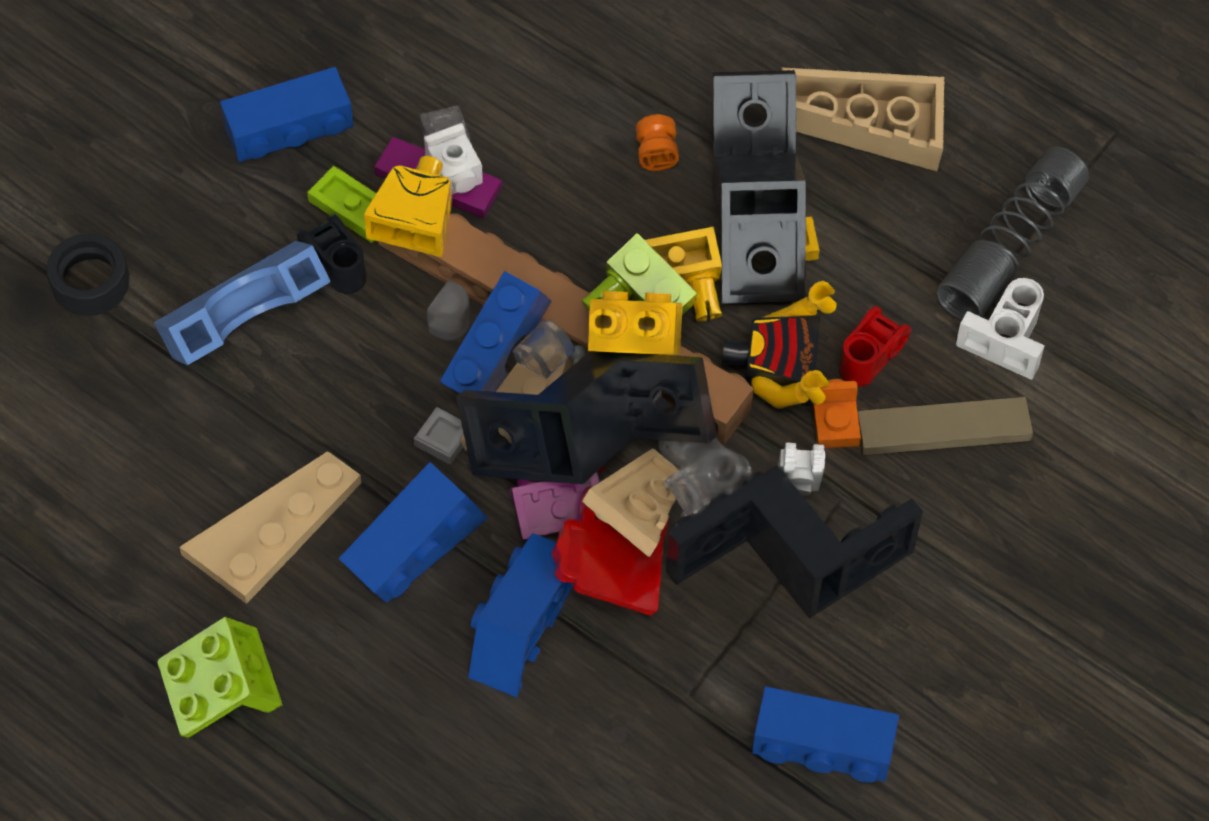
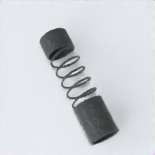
[936,146,1090,320]

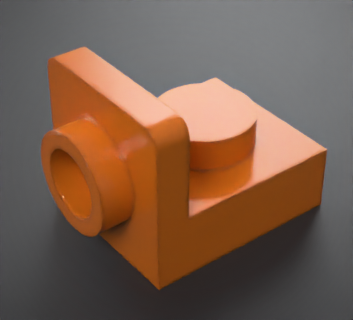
[812,379,861,448]

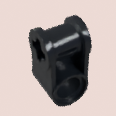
[297,213,367,294]

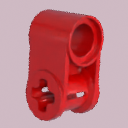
[839,305,912,387]

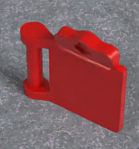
[552,487,669,615]

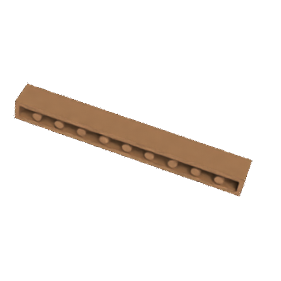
[378,213,754,445]

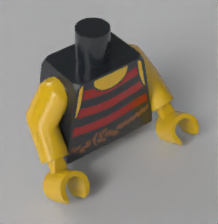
[722,281,837,409]

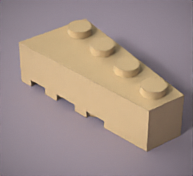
[782,68,944,171]

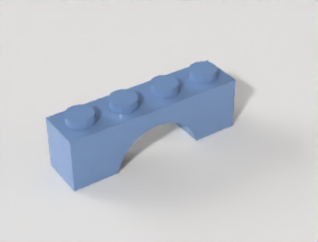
[154,241,331,365]

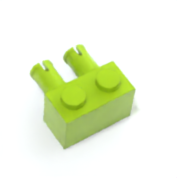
[581,233,697,315]

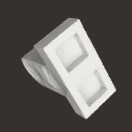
[956,278,1045,380]

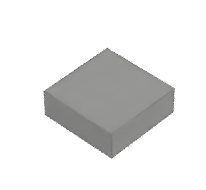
[414,407,464,465]

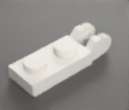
[778,443,825,496]

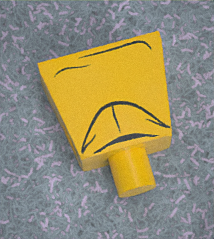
[364,156,452,257]

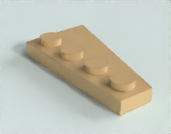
[179,451,361,604]

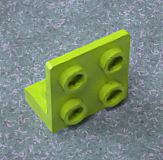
[158,617,282,738]

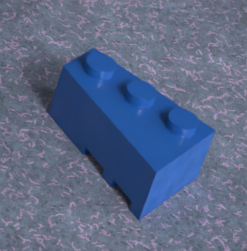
[339,462,488,603]
[468,533,574,698]

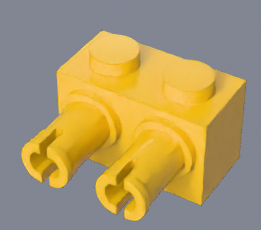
[645,227,722,322]
[588,291,682,355]

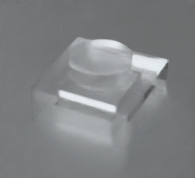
[420,105,470,141]

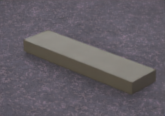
[858,397,1033,455]

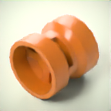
[636,114,679,171]

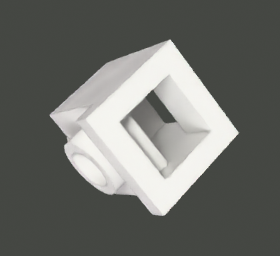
[424,123,483,194]

